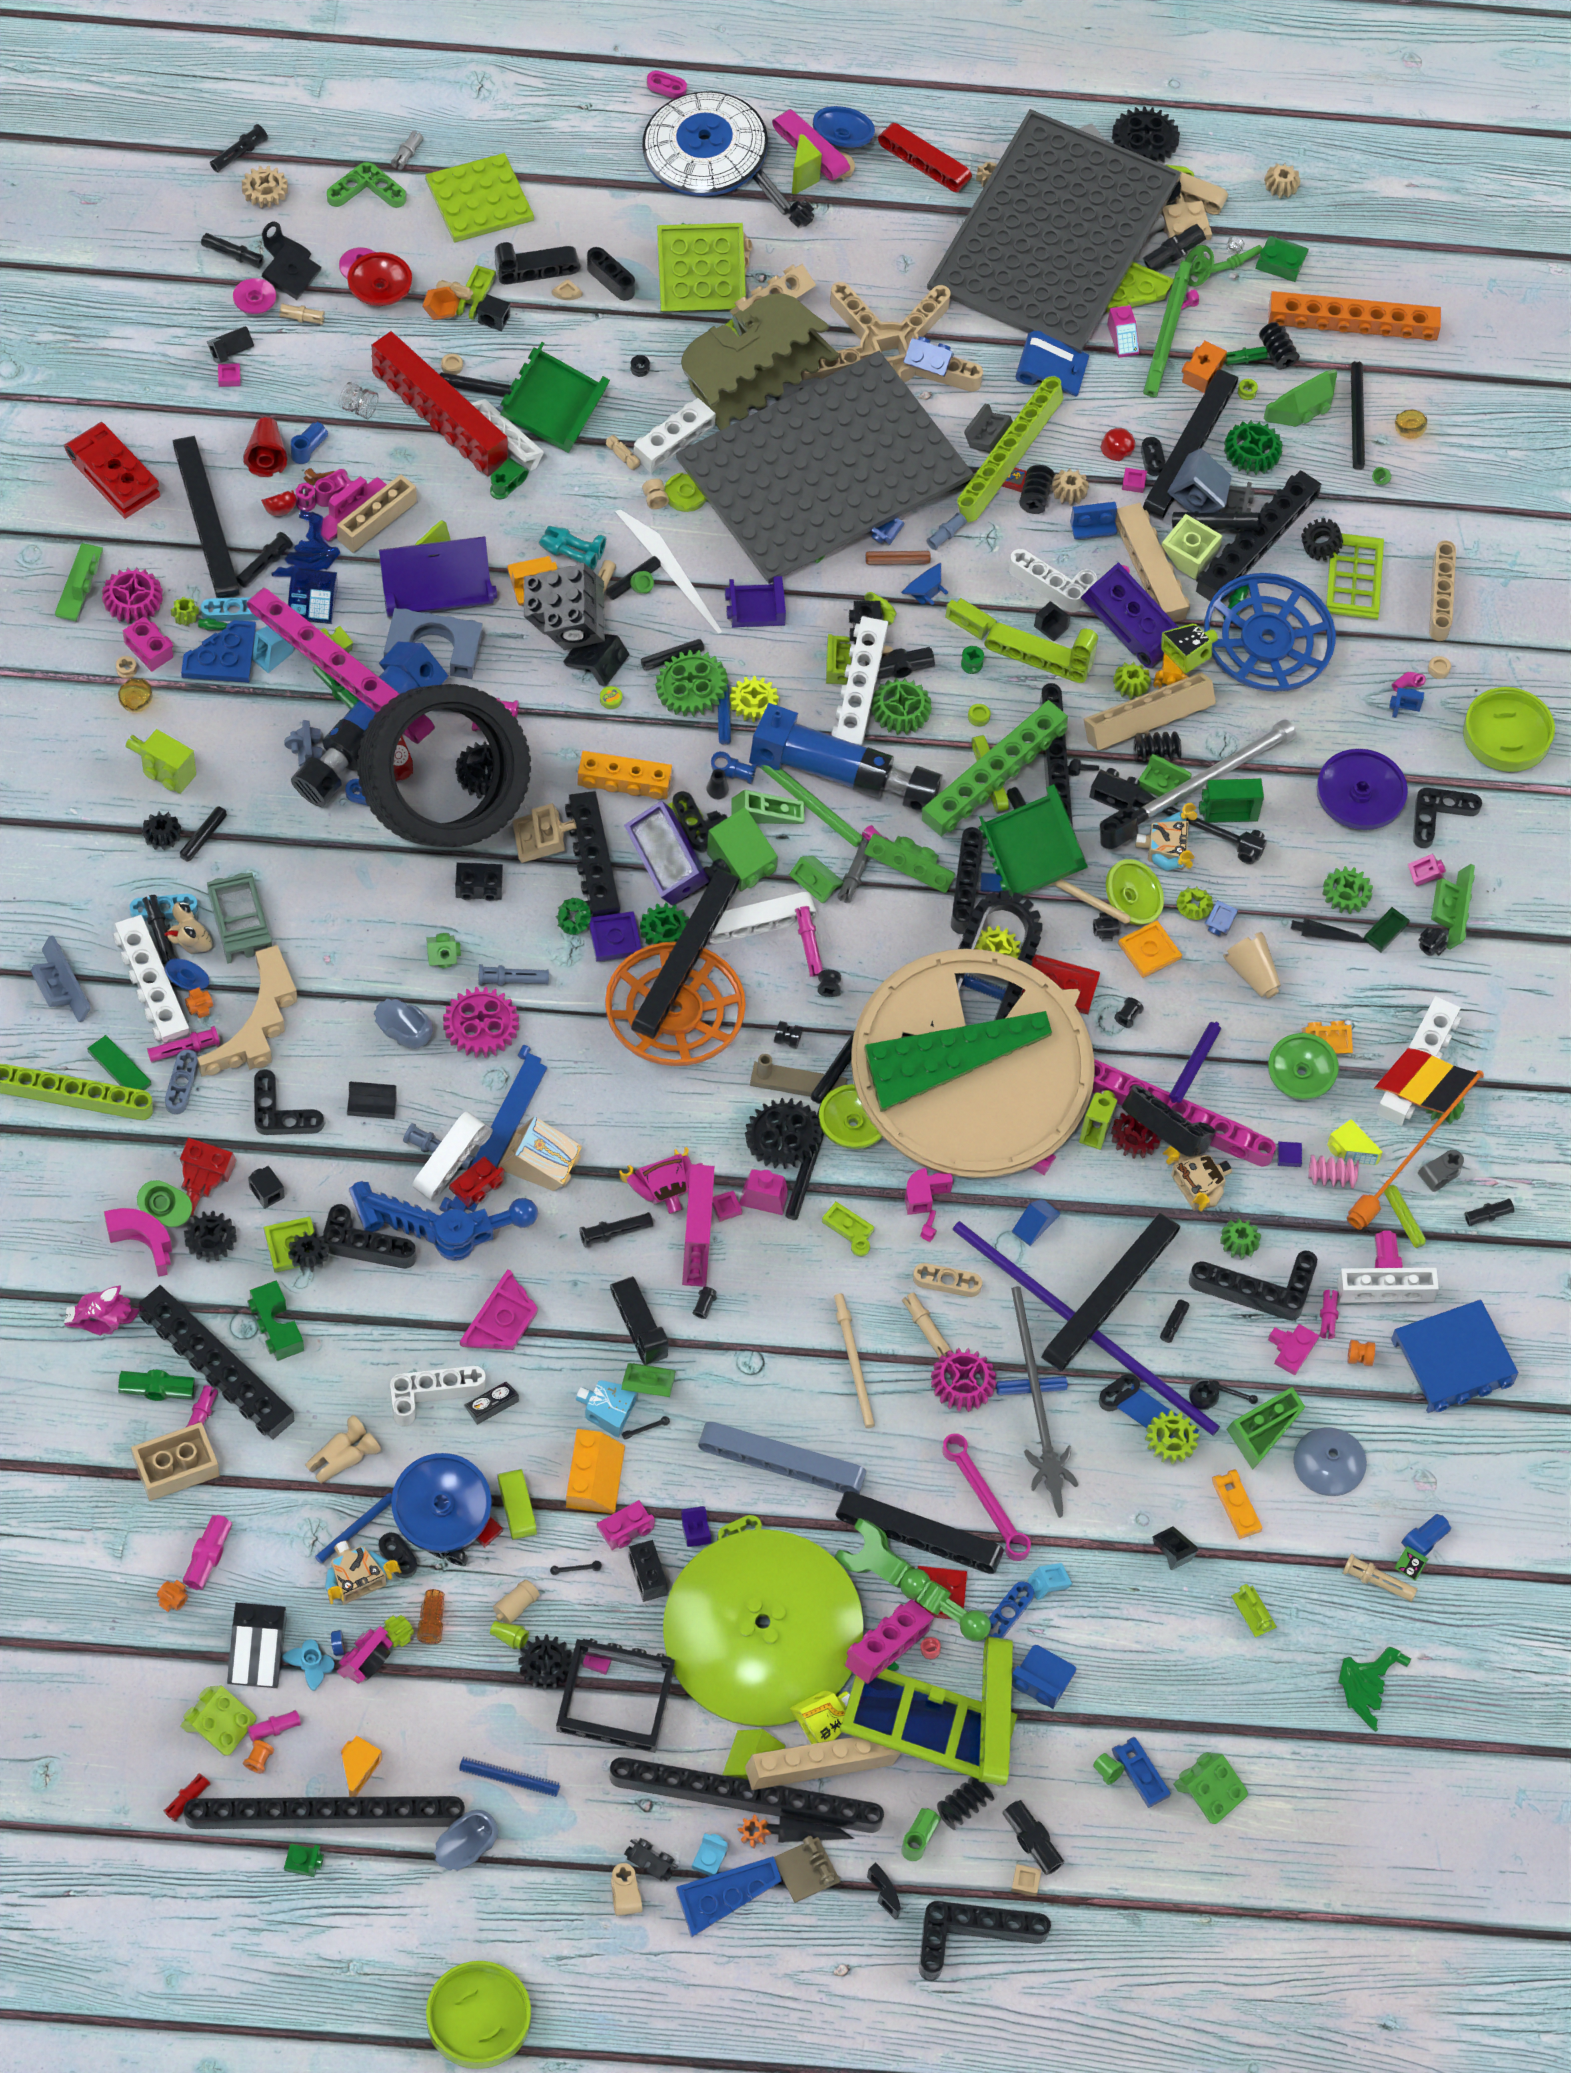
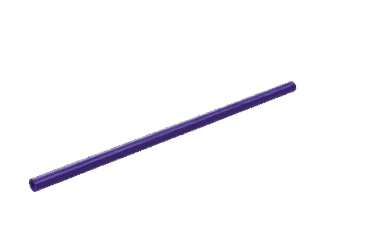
[953,1221,1220,1436]

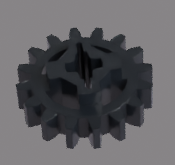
[184,1211,237,1262]
[518,1634,572,1690]

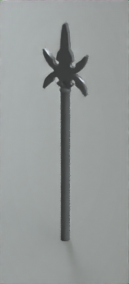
[1011,1286,1079,1518]

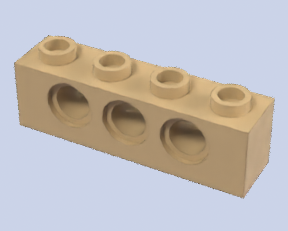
[730,263,816,315]

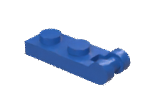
[1112,1737,1171,1808]

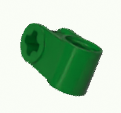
[490,458,529,500]

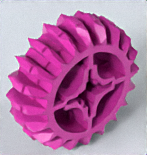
[102,567,163,624]
[931,1348,996,1412]

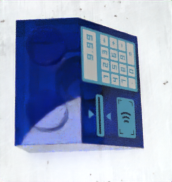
[288,568,338,624]

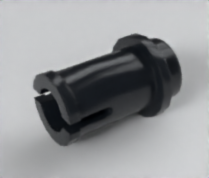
[692,1286,717,1319]

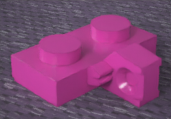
[1268,1324,1320,1375]

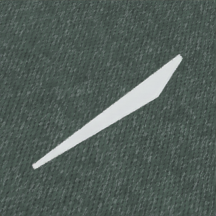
[615,510,722,634]

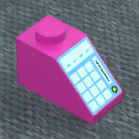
[1107,305,1139,358]

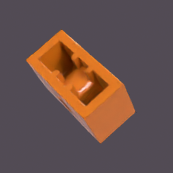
[1181,340,1227,393]

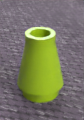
[490,1621,529,1650]

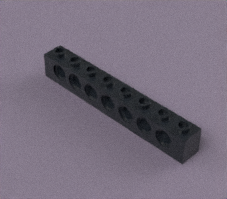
[1196,470,1322,602]
[138,1285,295,1440]

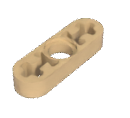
[913,1263,982,1297]

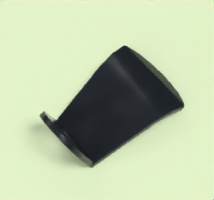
[262,221,311,258]

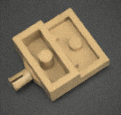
[1161,192,1212,240]
[513,803,577,863]

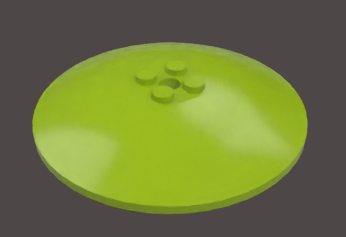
[663,1529,863,1727]

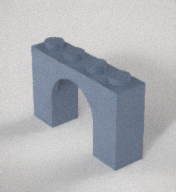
[383,608,483,679]

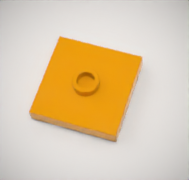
[1118,920,1182,978]

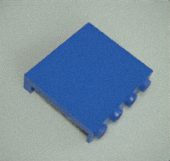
[1391,1299,1519,1413]

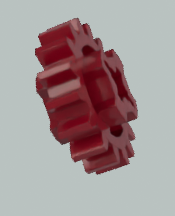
[1111,1113,1162,1159]

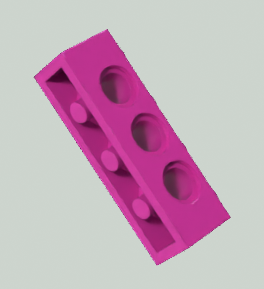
[845,1599,934,1684]

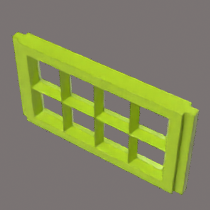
[1326,533,1384,620]

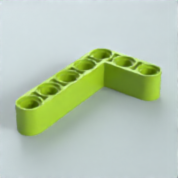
[984,623,1098,683]

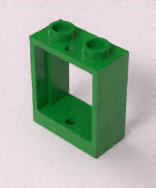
[1199,778,1264,823]

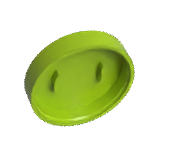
[1463,687,1555,772]
[426,1961,531,2069]

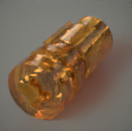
[417,1589,445,1645]

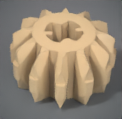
[1264,163,1300,199]
[1051,468,1089,506]

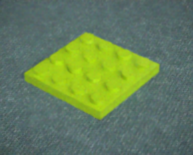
[425,153,534,243]
[657,223,746,312]

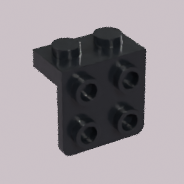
[563,634,630,686]

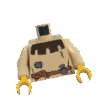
[1163,1146,1232,1212]

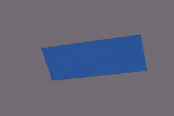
[1117,1384,1199,1442]

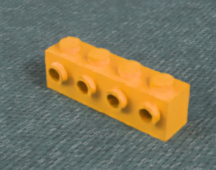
[577,750,672,799]

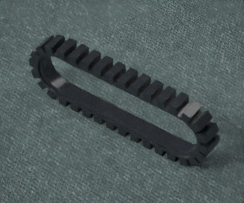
[929,891,1043,1033]

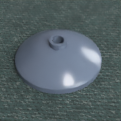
[1293,1427,1367,1496]

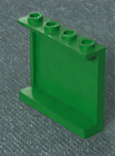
[500,342,610,453]
[978,784,1088,898]

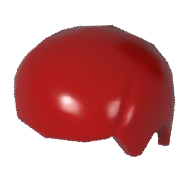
[1100,428,1136,461]
[261,490,297,517]

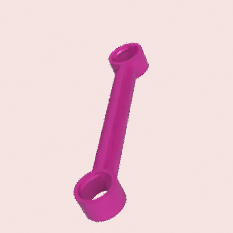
[942,1433,1031,1561]

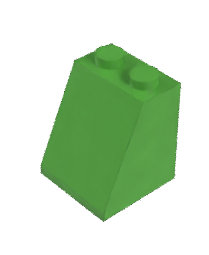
[707,807,778,892]

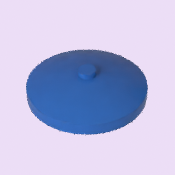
[391,1453,492,1553]

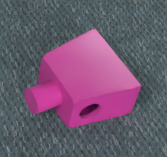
[739,1169,788,1215]

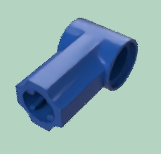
[291,422,328,464]
[1401,1514,1451,1556]

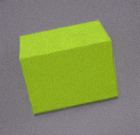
[792,134,822,194]
[722,1729,785,1780]

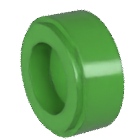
[631,571,654,594]

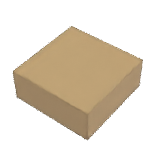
[1011,1864,1042,1897]

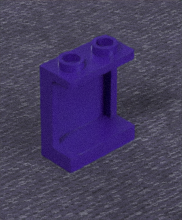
[725,576,786,628]

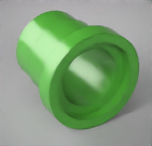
[1093,1753,1125,1785]

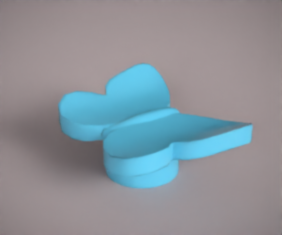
[282,1639,335,1691]

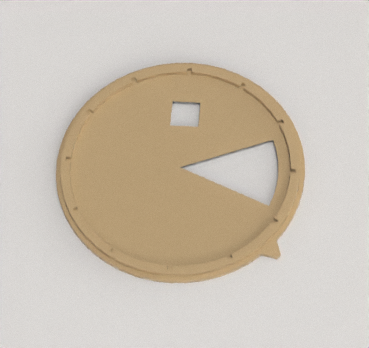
[851,949,1094,1178]

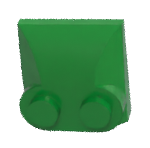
[1255,236,1309,282]

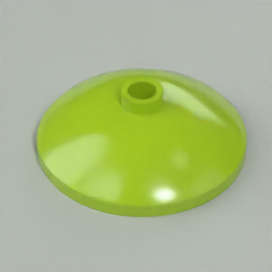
[1106,859,1164,925]
[819,1084,883,1149]

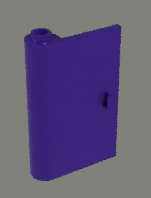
[379,536,497,617]

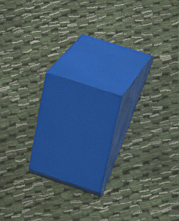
[1012,1199,1061,1246]

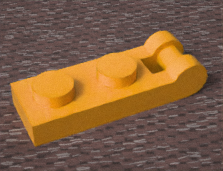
[1212,1469,1263,1540]

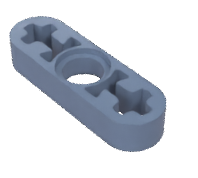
[165,1050,198,1114]

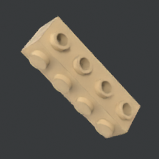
[337,474,417,553]

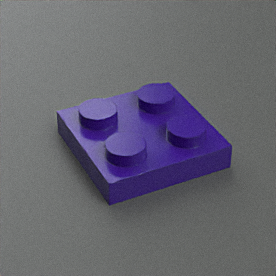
[589,911,642,962]

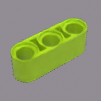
[497,1469,537,1540]

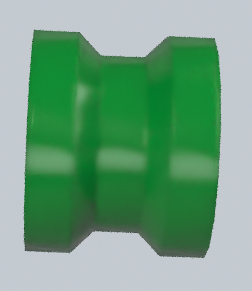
[961,646,984,674]

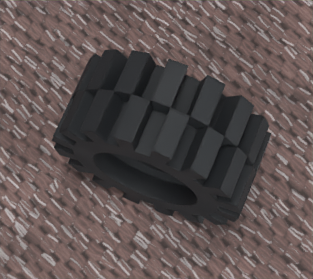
[1301,518,1343,561]

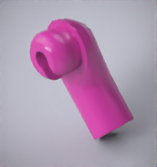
[1392,672,1426,692]

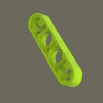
[971,735,1009,813]

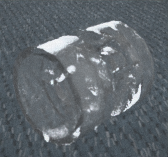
[338,382,379,419]

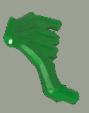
[1338,1647,1411,1732]

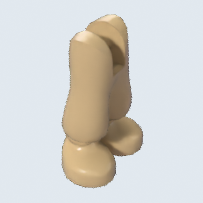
[305,1415,381,1484]

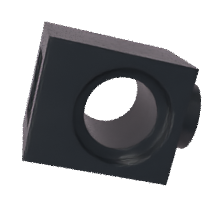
[476,294,510,332]
[248,1165,285,1209]

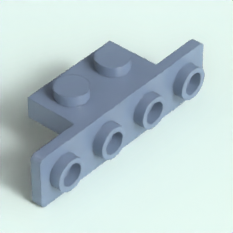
[30,936,90,1022]

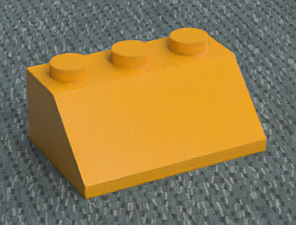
[566,1429,625,1514]

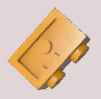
[1302,1021,1353,1054]

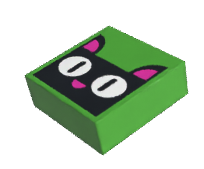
[1394,1546,1428,1581]

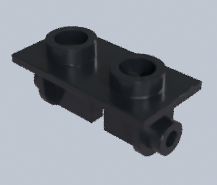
[624,1838,679,1882]

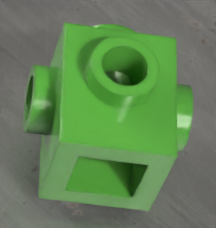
[426,933,461,968]

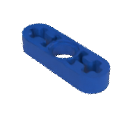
[985,1581,1034,1640]

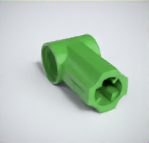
[901,1808,941,1861]

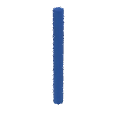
[315,1493,392,1564]

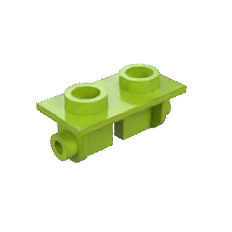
[1231,1584,1277,1638]

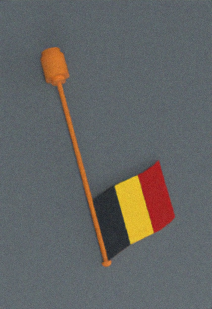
[1347,1048,1484,1230]

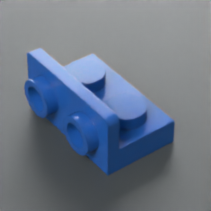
[1070,502,1117,539]

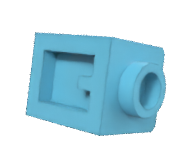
[1028,1563,1072,1600]
[692,1833,728,1876]

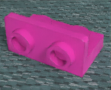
[597,1500,655,1550]

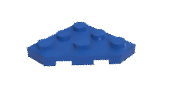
[181,620,256,683]

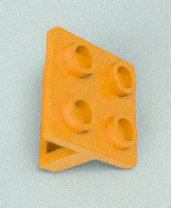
[507,556,558,606]

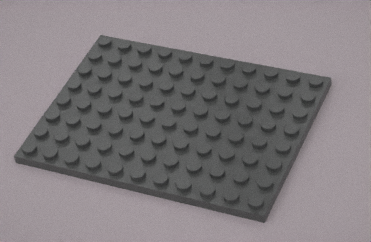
[927,109,1182,354]
[676,350,973,584]

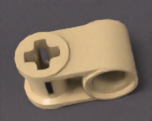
[611,1863,642,1916]

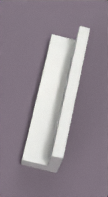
[471,399,544,471]

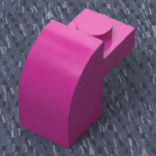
[905,1168,953,1215]

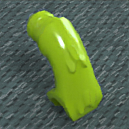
[864,592,897,625]

